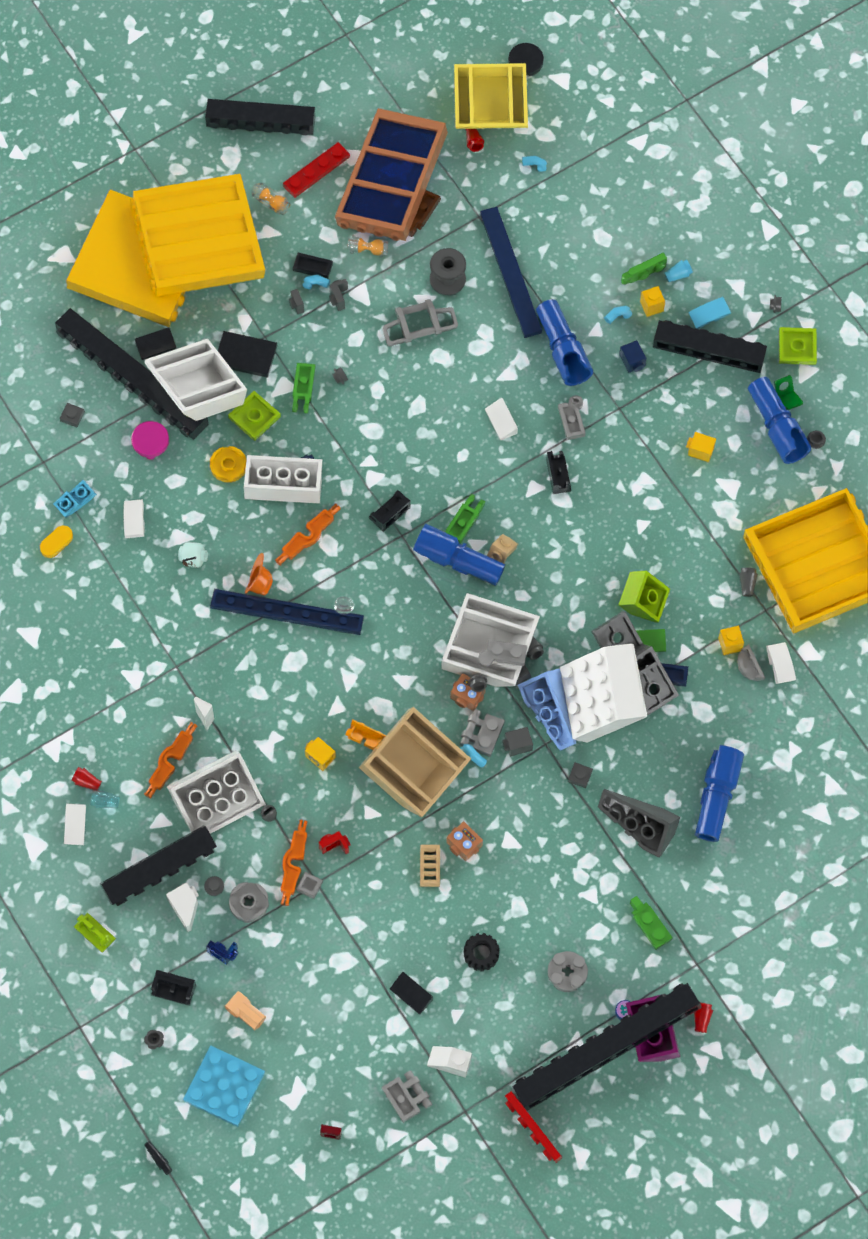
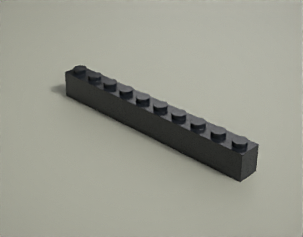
[55,308,209,440]
[512,983,702,1111]

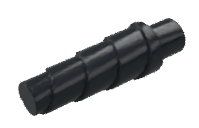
[144,1141,172,1175]

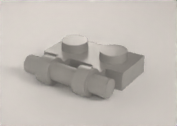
[460,709,505,757]
[382,1070,432,1123]

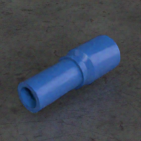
[536,299,593,386]
[748,377,811,464]
[413,524,506,586]
[695,745,744,842]

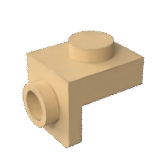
[487,534,518,564]

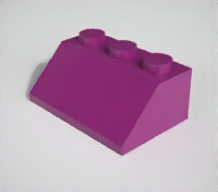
[626,994,681,1062]

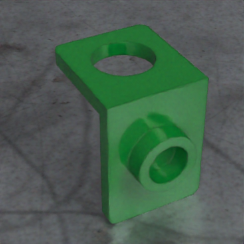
[774,375,803,410]

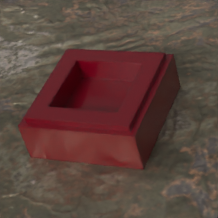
[320,1124,342,1140]

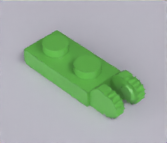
[292,363,316,413]
[445,494,485,544]

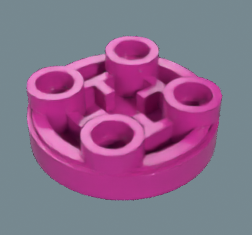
[131,421,170,460]

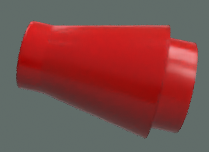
[465,128,484,152]
[71,767,102,792]
[694,1003,714,1033]

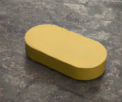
[40,525,73,558]

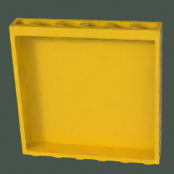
[66,189,189,327]

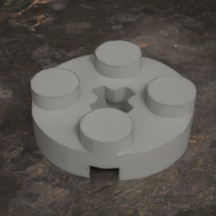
[229,882,269,923]
[548,951,588,992]

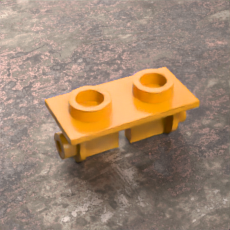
[345,720,386,750]

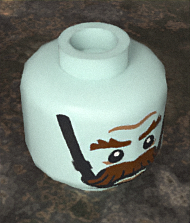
[178,542,208,568]

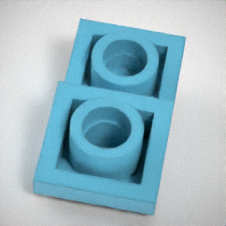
[688,297,731,329]
[53,480,97,518]

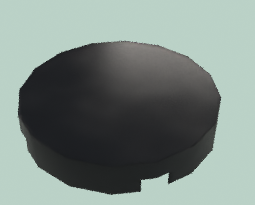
[508,43,544,76]

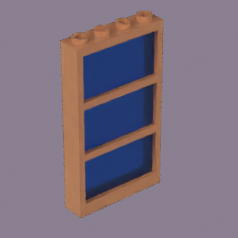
[335,108,448,241]

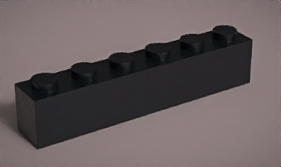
[205,99,315,135]
[653,320,767,373]
[99,825,217,906]

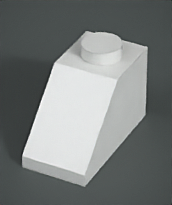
[166,882,199,932]
[427,1046,472,1078]

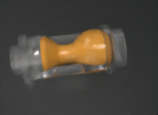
[251,182,290,215]
[347,235,389,257]

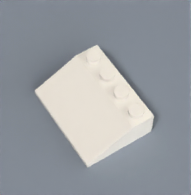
[167,750,266,834]

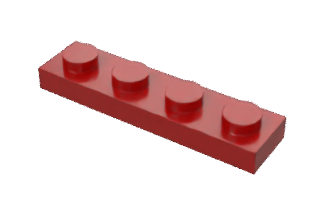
[283,142,350,198]
[505,1091,562,1163]

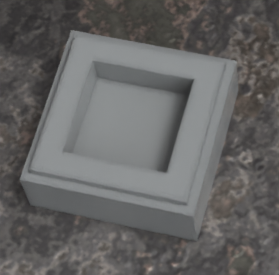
[296,872,323,899]

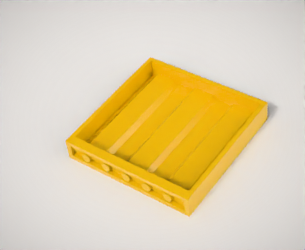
[130,173,265,297]
[743,488,868,634]

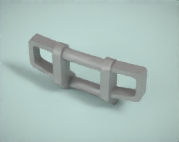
[383,299,458,347]

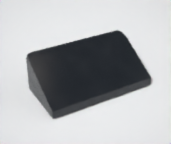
[135,327,176,360]
[390,972,433,1015]

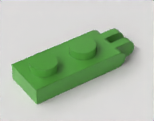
[621,252,667,285]

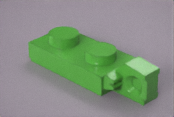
[630,896,673,950]

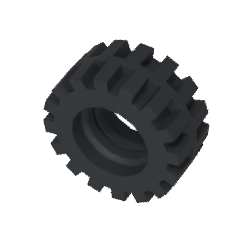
[463,933,499,971]

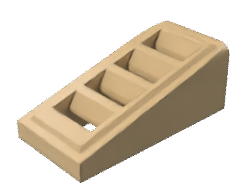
[420,845,440,887]

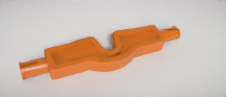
[275,503,341,566]
[144,722,198,799]
[280,820,308,906]

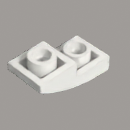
[124,499,145,538]
[766,642,796,684]
[64,804,86,845]

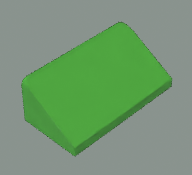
[636,629,666,652]

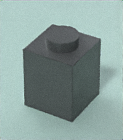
[502,727,533,757]

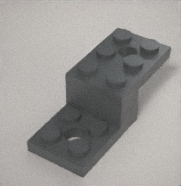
[591,611,679,716]

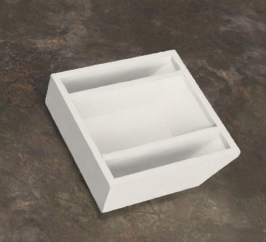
[144,339,247,421]
[442,593,540,687]
[560,644,647,743]

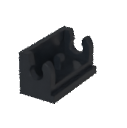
[546,451,571,494]
[369,490,411,532]
[151,970,196,1006]

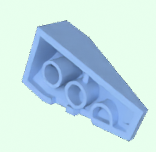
[518,669,577,750]

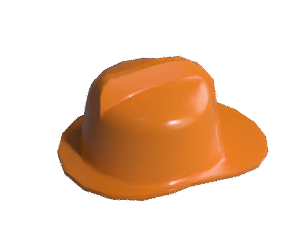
[245,553,273,595]

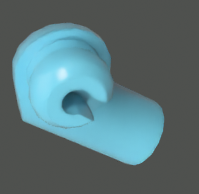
[302,275,330,289]

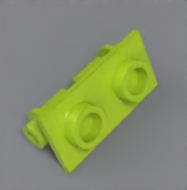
[74,912,116,953]

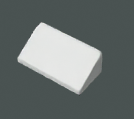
[485,398,518,441]
[194,697,214,730]

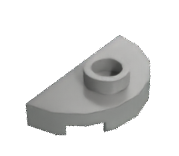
[737,644,765,681]

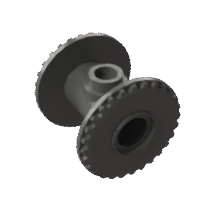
[430,248,466,295]

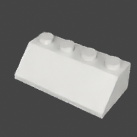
[244,455,322,503]

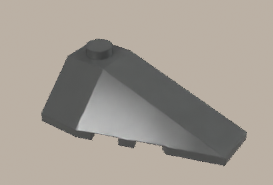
[598,789,680,857]

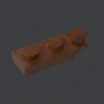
[408,190,441,237]

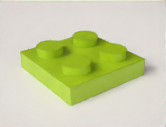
[779,327,817,365]
[228,391,281,441]

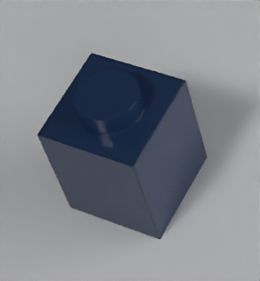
[619,340,647,373]

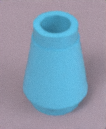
[664,260,693,282]

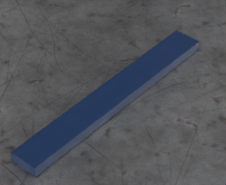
[480,206,542,338]
[210,589,364,635]

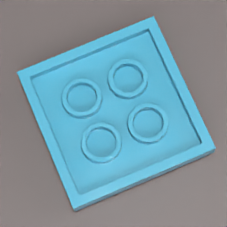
[183,1045,265,1127]

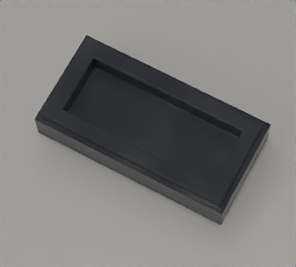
[293,252,333,279]

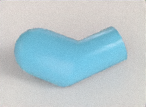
[522,156,547,172]
[604,306,632,324]
[460,744,487,768]

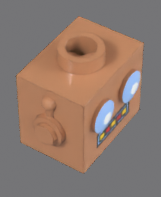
[450,673,486,711]
[447,821,483,861]

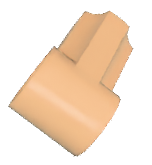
[224,991,266,1031]

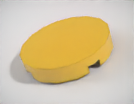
[210,446,247,482]

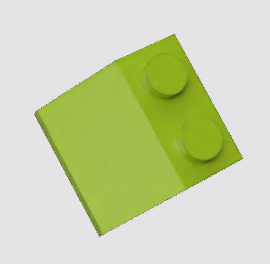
[619,570,670,623]

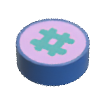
[615,1000,630,1020]

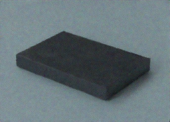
[218,331,278,378]

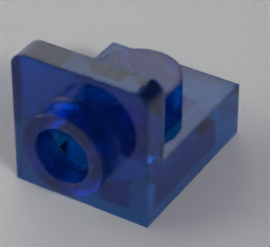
[206,940,239,965]

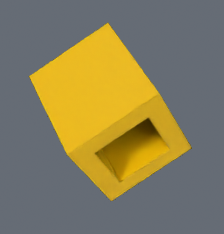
[640,286,665,317]
[686,432,716,462]
[718,625,744,655]
[305,737,336,771]

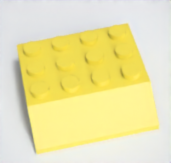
[454,63,528,129]

